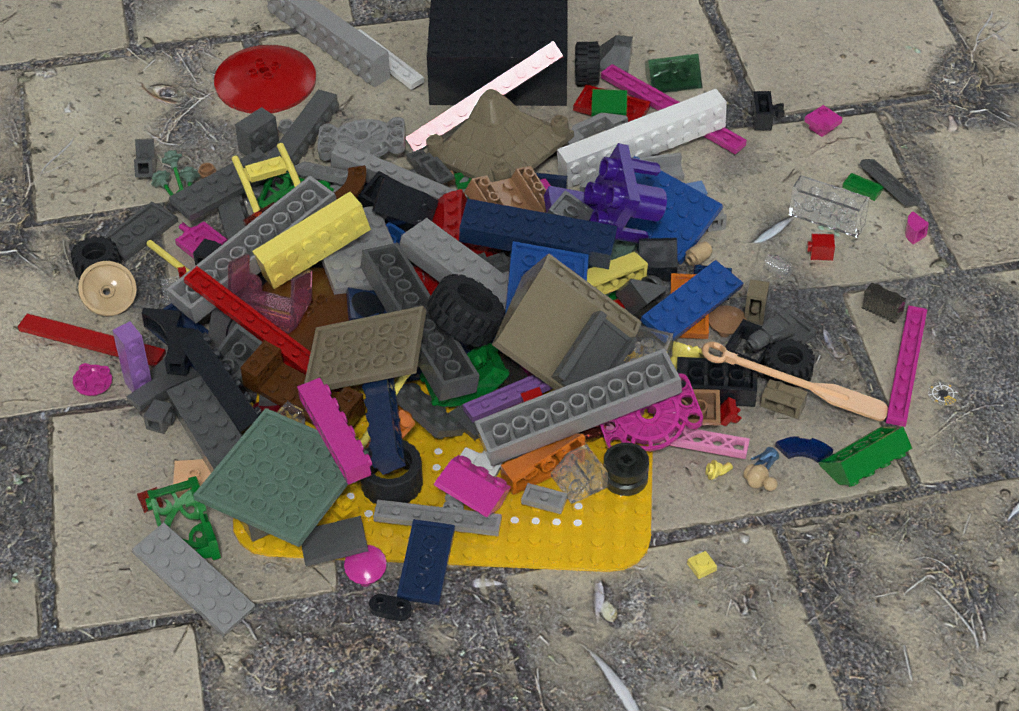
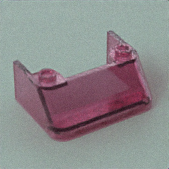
[228,254,312,333]

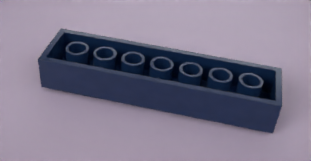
[459,199,617,269]

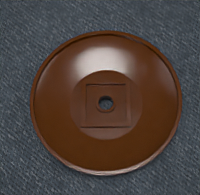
[251,267,349,352]

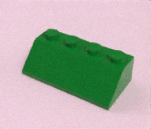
[818,426,913,487]

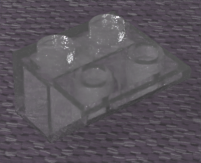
[551,444,608,504]

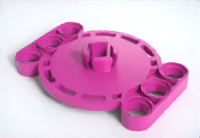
[599,374,703,451]

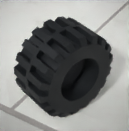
[575,41,600,85]
[71,236,121,280]
[764,339,815,388]

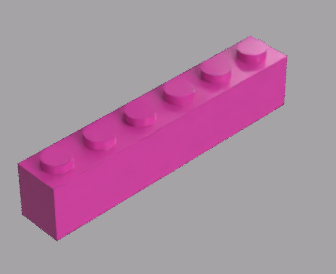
[297,378,372,485]

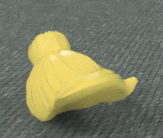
[670,341,705,370]

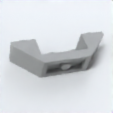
[568,113,628,145]

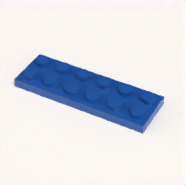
[640,260,744,345]

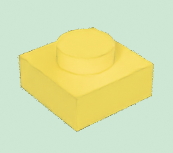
[687,551,717,579]

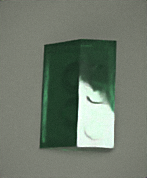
[645,54,703,93]

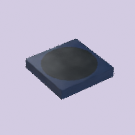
[346,287,387,321]

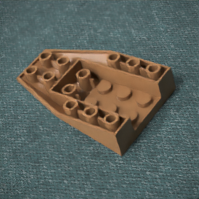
[464,166,547,213]

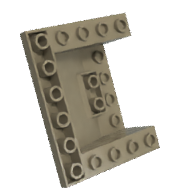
[492,253,642,390]

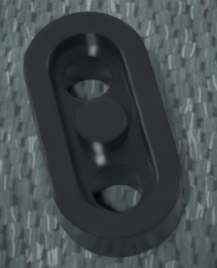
[369,594,412,621]

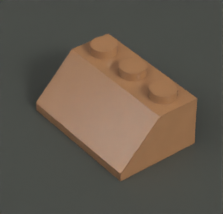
[679,389,720,425]

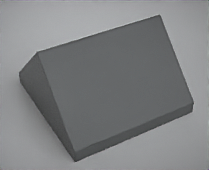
[616,278,666,315]

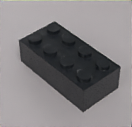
[676,357,757,407]

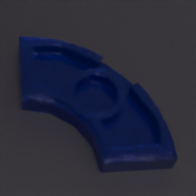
[775,436,834,463]

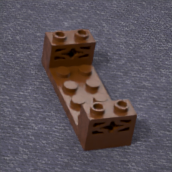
[240,340,365,427]

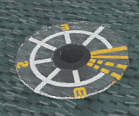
[928,382,958,405]

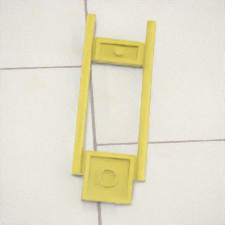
[232,143,301,218]

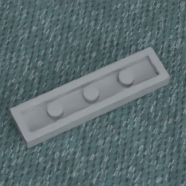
[294,161,348,186]

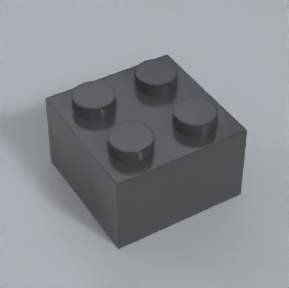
[235,107,279,156]

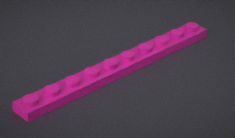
[601,64,747,154]

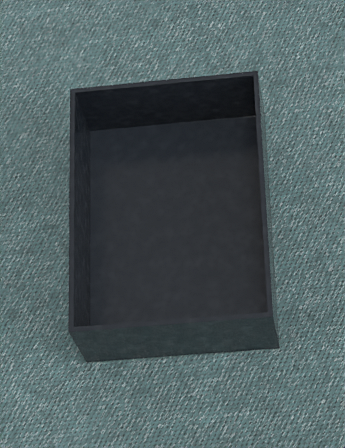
[427,0,568,106]

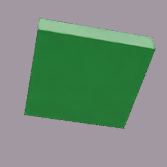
[591,89,627,117]

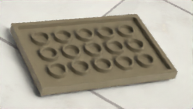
[304,306,426,390]

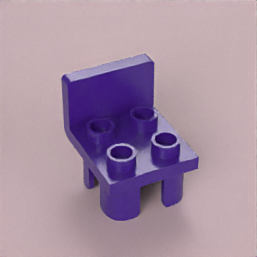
[544,143,667,244]

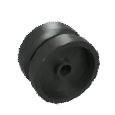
[603,442,649,496]

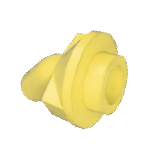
[705,460,733,480]

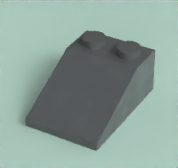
[218,323,262,383]

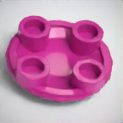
[72,363,112,396]
[344,545,387,587]

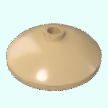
[78,261,136,316]

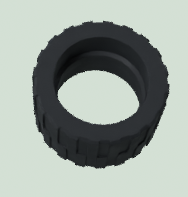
[360,440,423,504]

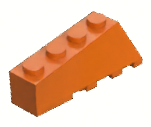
[501,433,585,495]

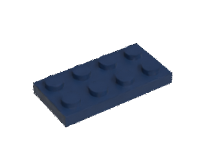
[397,519,455,605]

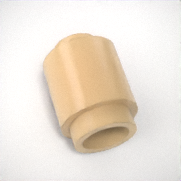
[685,241,712,267]

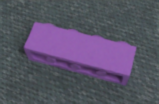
[112,322,152,392]

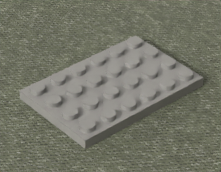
[321,206,393,295]

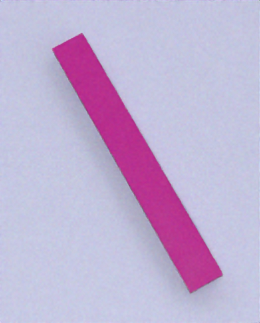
[886,305,927,427]

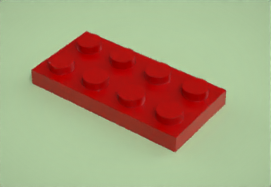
[573,84,651,122]

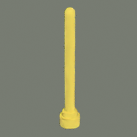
[146,240,190,272]

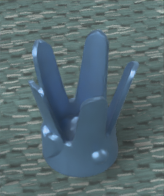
[751,447,779,470]

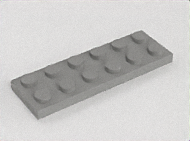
[132,522,255,637]

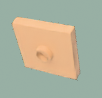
[173,459,211,497]

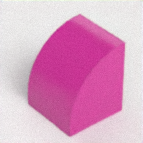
[905,211,929,244]

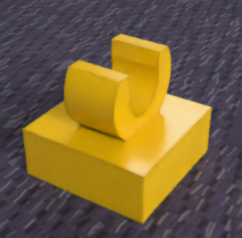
[329,494,359,521]

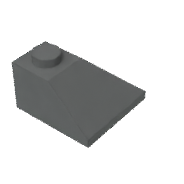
[600,35,633,73]

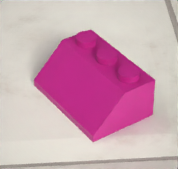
[434,455,511,517]

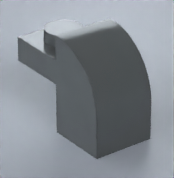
[134,138,157,177]

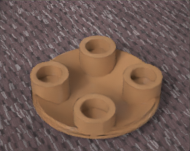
[709,306,747,337]

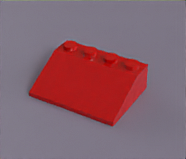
[416,189,470,267]

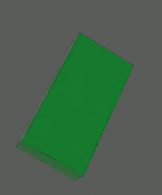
[842,173,884,201]

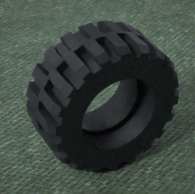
[427,274,505,347]

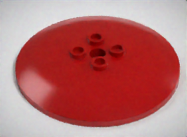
[214,45,316,114]

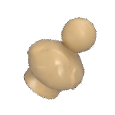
[744,464,778,491]

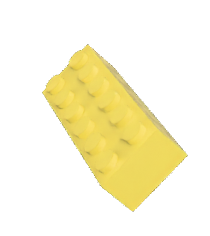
[252,192,371,289]

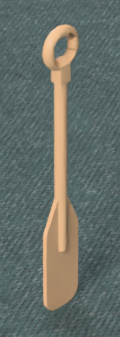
[702,342,888,421]

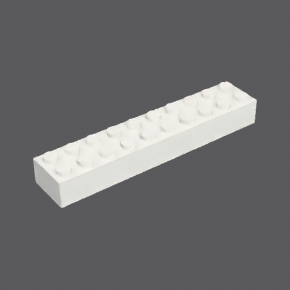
[557,89,727,188]

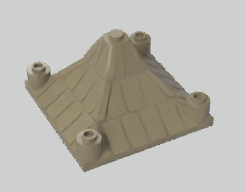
[426,89,574,182]

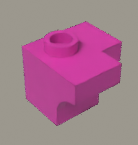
[804,105,843,137]

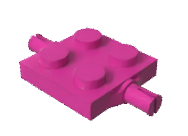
[175,221,227,259]

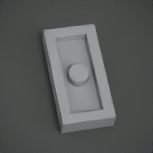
[521,483,568,514]

